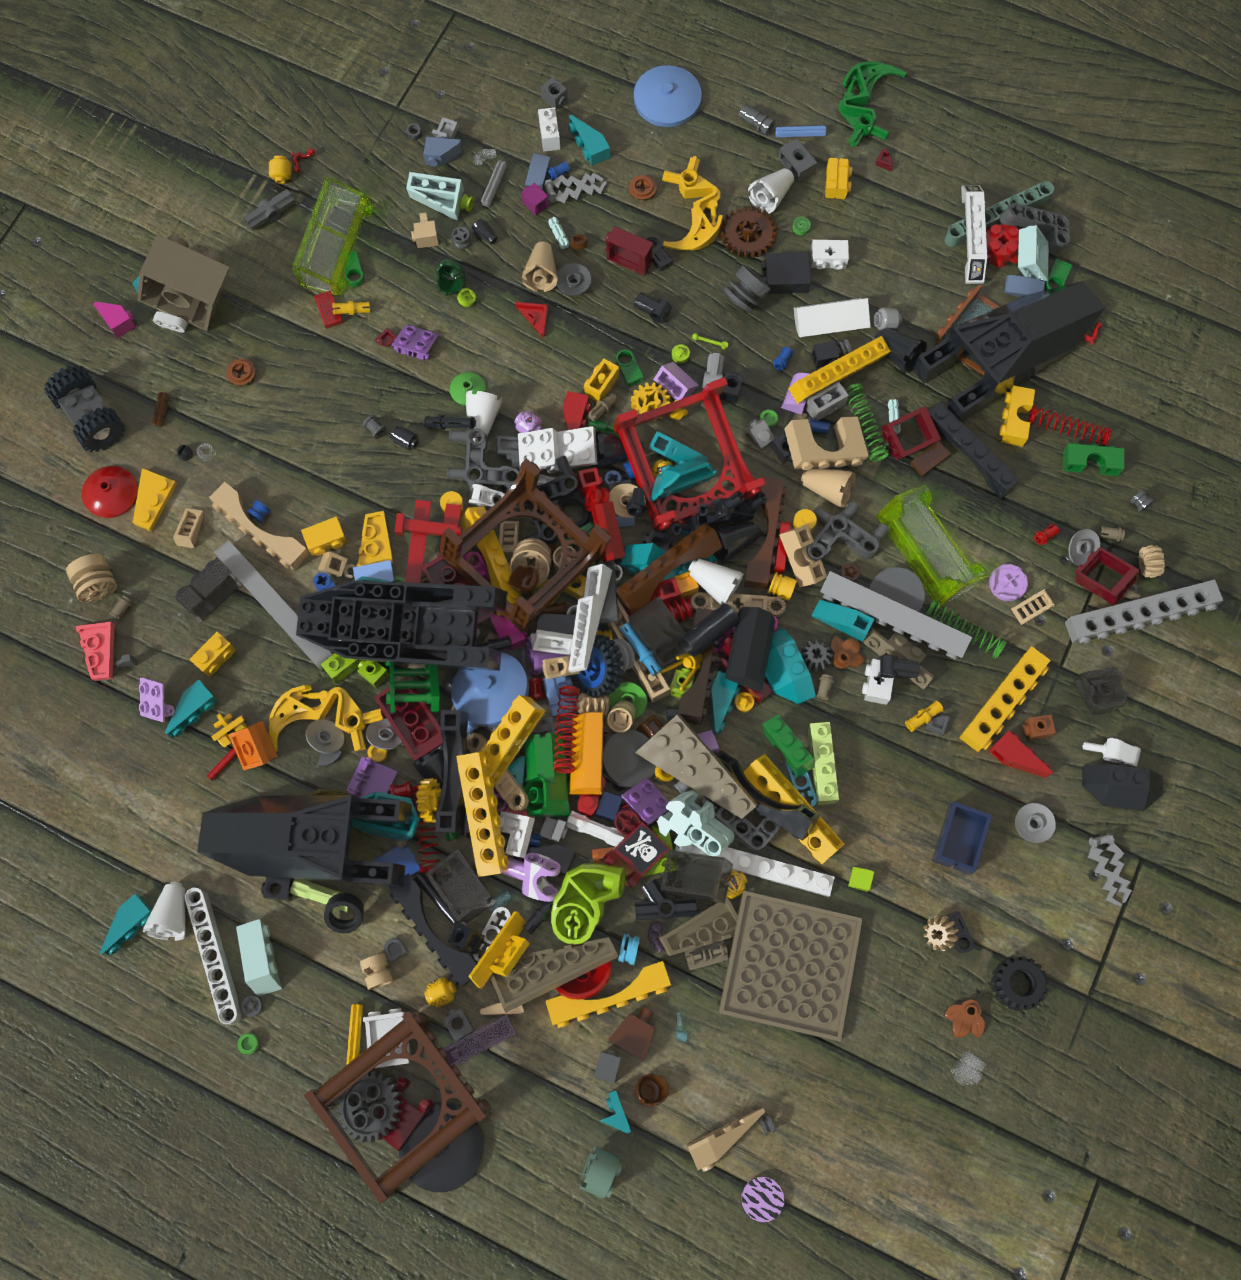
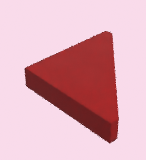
[515,302,549,337]

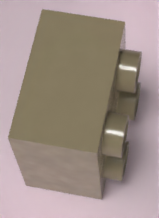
[137,234,229,331]

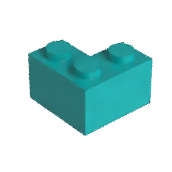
[621,543,672,578]

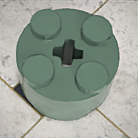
[579,1146,622,1199]

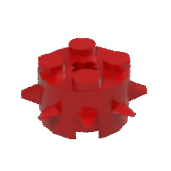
[986,224,1019,267]

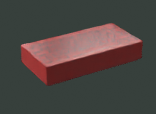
[314,290,343,329]

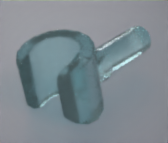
[675,1012,688,1043]

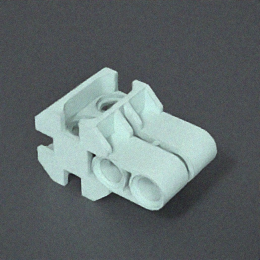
[657,790,734,856]

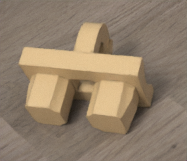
[542,655,580,679]

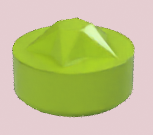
[457,288,476,307]
[672,344,690,364]

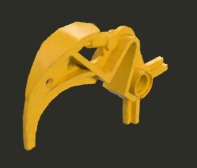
[662,156,723,251]
[269,685,384,752]

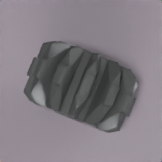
[800,639,833,673]

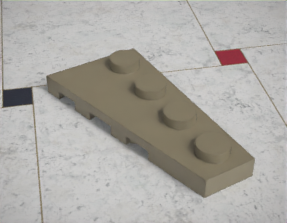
[659,897,738,956]

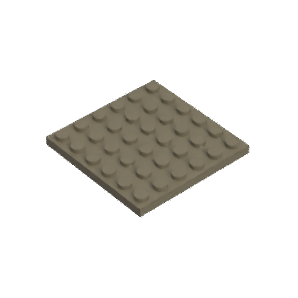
[718,891,863,1042]

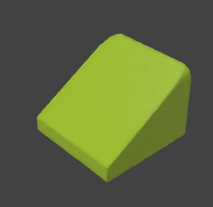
[848,867,874,892]

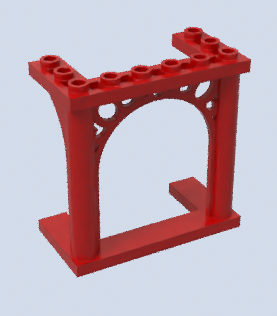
[613,377,765,532]

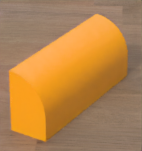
[570,712,604,794]

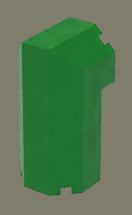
[520,733,570,818]

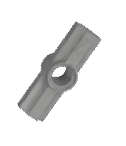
[701,353,724,408]

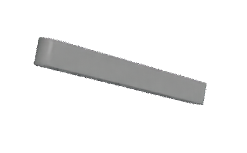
[214,540,333,670]

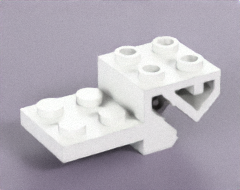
[518,426,598,473]

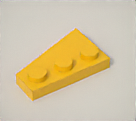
[132,468,177,532]
[356,511,394,567]

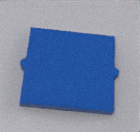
[375,843,420,887]

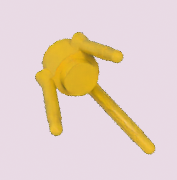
[660,653,703,691]

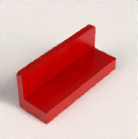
[590,501,625,562]

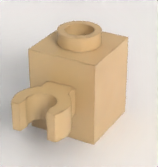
[411,213,439,248]
[318,552,356,578]

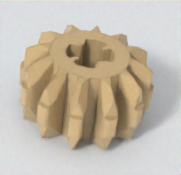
[1138,545,1165,578]
[577,693,610,716]
[923,915,959,951]

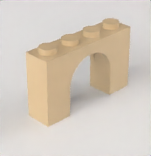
[784,416,869,470]

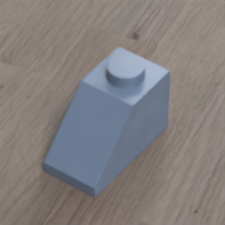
[423,137,462,167]

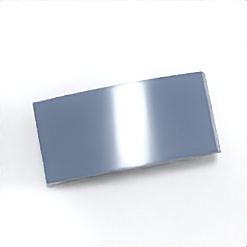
[525,153,550,189]
[1004,275,1045,297]

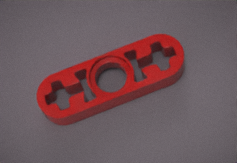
[774,521,791,574]

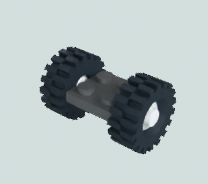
[44,365,125,452]

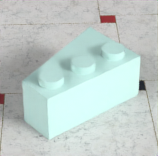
[406,172,464,221]
[236,919,282,997]

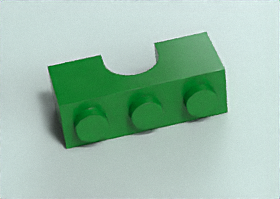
[1063,442,1124,476]
[762,714,814,778]

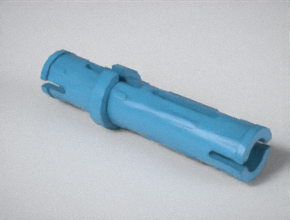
[620,622,663,676]

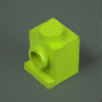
[357,660,390,689]
[669,668,695,698]

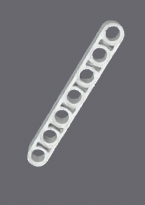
[185,888,242,1025]

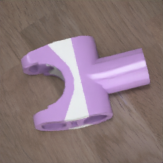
[503,853,561,902]

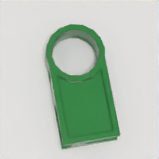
[340,251,364,288]
[1044,259,1072,290]
[616,350,644,387]

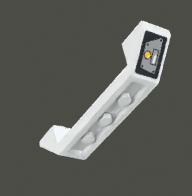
[961,185,987,284]

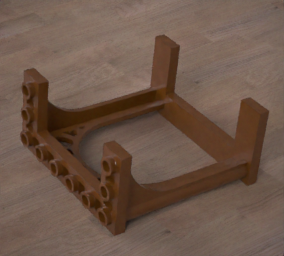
[440,458,611,634]
[304,1011,492,1204]

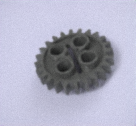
[336,1071,403,1142]

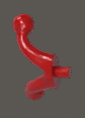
[291,148,315,173]
[1083,322,1102,345]

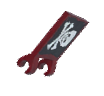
[604,821,670,887]

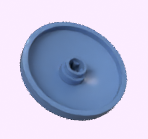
[634,65,702,127]
[451,653,529,727]

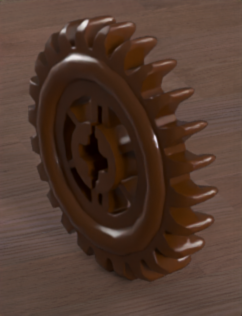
[720,205,778,258]

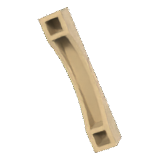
[209,482,310,571]

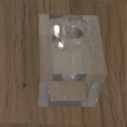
[950,1051,986,1086]

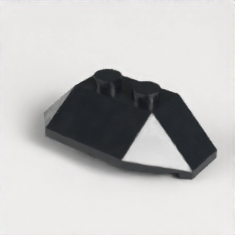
[1082,764,1163,811]

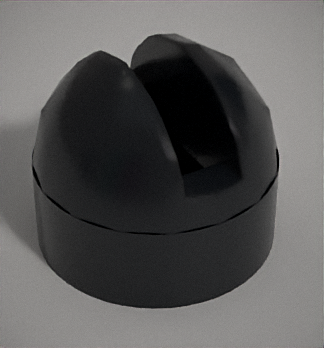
[177,444,193,461]

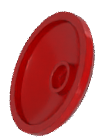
[82,466,138,518]
[555,943,612,1000]

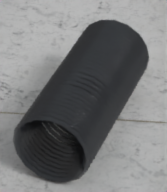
[680,603,739,657]

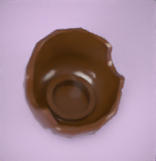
[509,565,539,593]
[635,1073,669,1107]

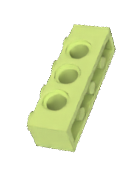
[808,722,839,805]

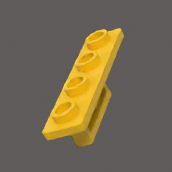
[469,911,530,989]

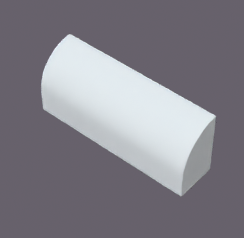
[794,298,870,337]

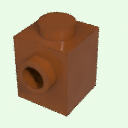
[1022,715,1056,741]

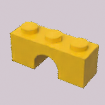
[999,385,1035,447]

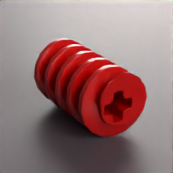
[651,596,694,629]

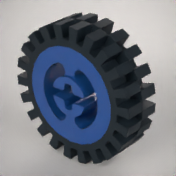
[572,635,624,697]

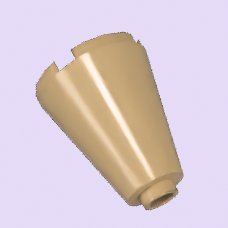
[522,242,558,292]
[801,468,855,507]

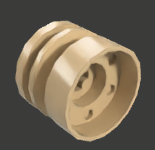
[509,538,552,586]
[66,554,117,603]

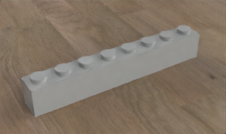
[820,571,972,660]

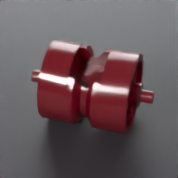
[615,802,643,835]

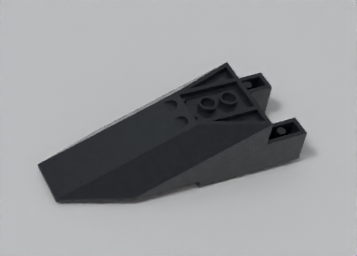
[913,281,1106,422]
[296,581,508,671]
[197,795,412,886]

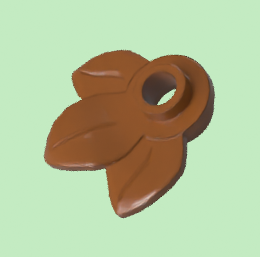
[830,635,865,669]
[944,999,985,1038]

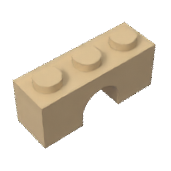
[779,524,827,587]

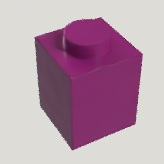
[521,182,549,216]

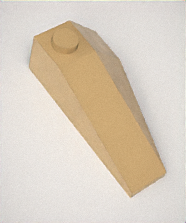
[686,1107,765,1172]

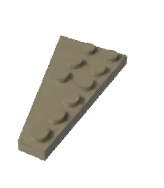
[635,714,758,819]
[490,937,618,1013]

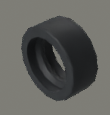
[557,495,590,528]
[324,893,364,933]

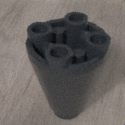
[413,746,444,790]

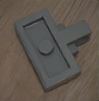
[496,436,520,470]

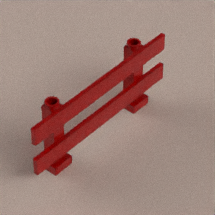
[394,500,462,583]

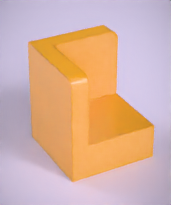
[674,571,699,599]

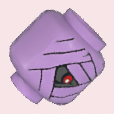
[514,411,543,433]

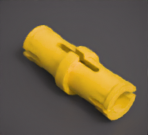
[332,301,370,315]
[905,701,944,732]

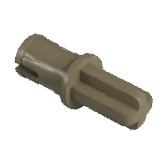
[588,393,618,421]

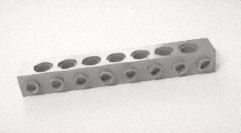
[1065,580,1223,644]

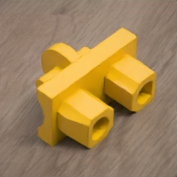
[211,713,247,748]

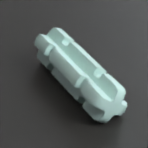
[549,217,570,249]
[888,399,901,434]

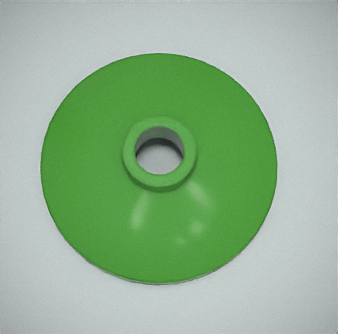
[450,372,486,406]
[609,682,647,719]

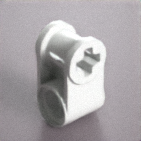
[468,484,505,509]

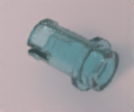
[485,888,513,912]

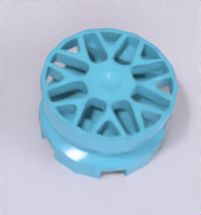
[618,934,640,965]

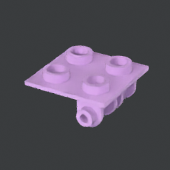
[139,677,175,722]

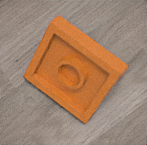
[228,721,278,770]

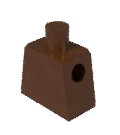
[609,1007,655,1061]

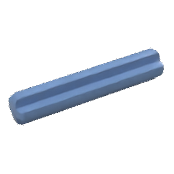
[775,125,826,137]

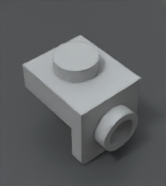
[432,117,459,139]
[743,419,775,449]
[540,817,568,842]

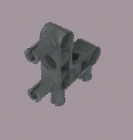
[447,428,519,500]
[806,502,890,562]

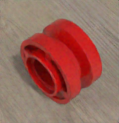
[584,485,610,512]

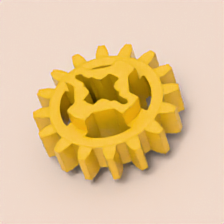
[631,382,670,422]
[416,778,442,823]

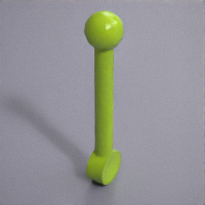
[692,333,728,349]

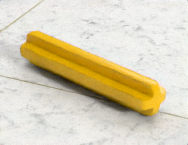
[346,1004,363,1065]

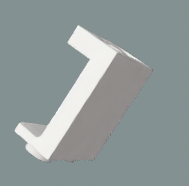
[363,1008,412,1069]

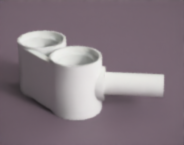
[1083,738,1141,768]

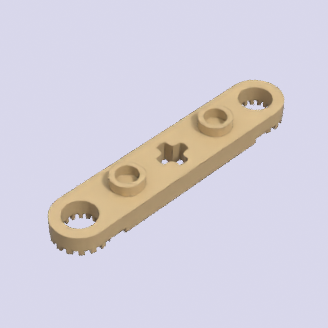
[691,592,786,617]
[467,733,529,811]

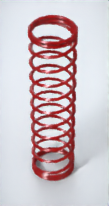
[1028,406,1111,447]
[553,686,580,773]
[411,785,441,873]

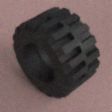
[991,956,1049,1011]

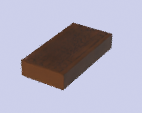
[910,441,951,477]

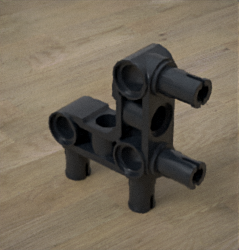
[514,456,581,544]
[672,491,767,537]

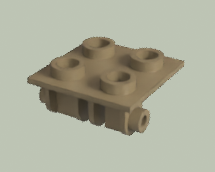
[684,940,729,971]

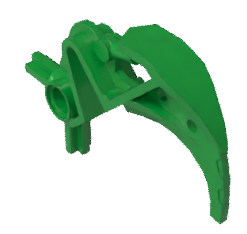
[838,61,907,147]

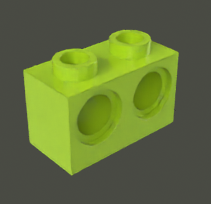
[321,653,362,685]

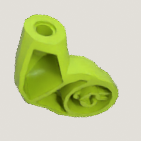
[551,863,627,945]

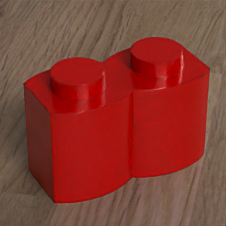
[578,777,606,818]

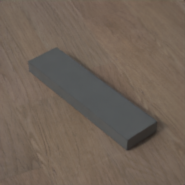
[595,560,619,624]

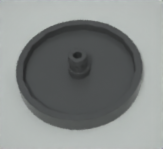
[869,567,925,612]
[602,730,656,788]

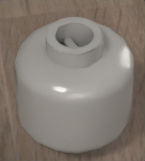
[874,308,902,331]

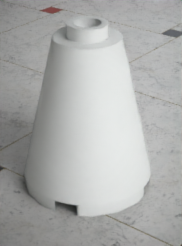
[748,168,794,213]
[466,391,502,442]
[688,559,744,605]
[143,882,185,941]

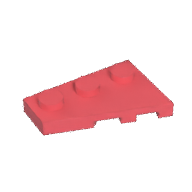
[75,622,115,681]

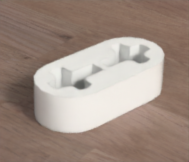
[153,311,188,333]

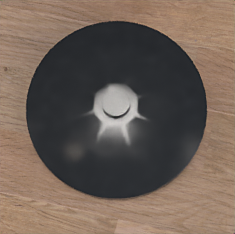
[399,1103,484,1193]

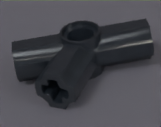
[635,879,697,920]

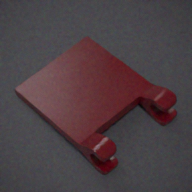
[379,1077,434,1151]

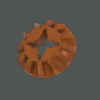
[629,175,656,201]
[226,359,256,386]

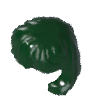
[436,259,466,296]

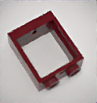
[605,226,653,276]
[881,406,941,460]
[1075,547,1139,606]

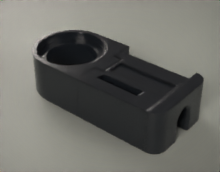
[646,236,673,271]
[942,911,974,953]

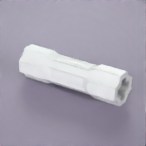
[566,811,627,847]

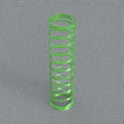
[845,383,889,462]
[925,599,1007,659]

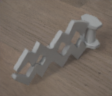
[544,172,607,204]
[1087,833,1132,906]

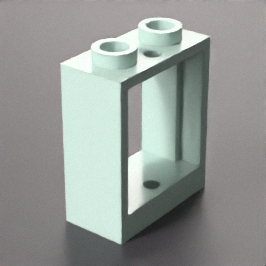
[1018,225,1049,281]

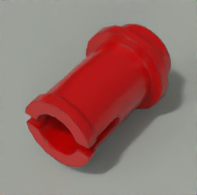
[1034,524,1060,545]

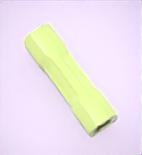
[290,879,351,913]

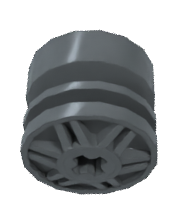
[723,265,771,313]

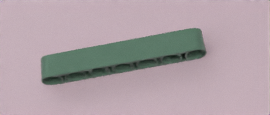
[944,181,1054,247]

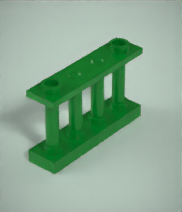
[386,662,440,712]

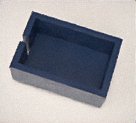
[932,801,992,875]

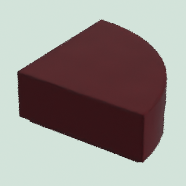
[875,148,893,171]
[375,328,397,347]

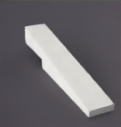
[569,564,612,673]

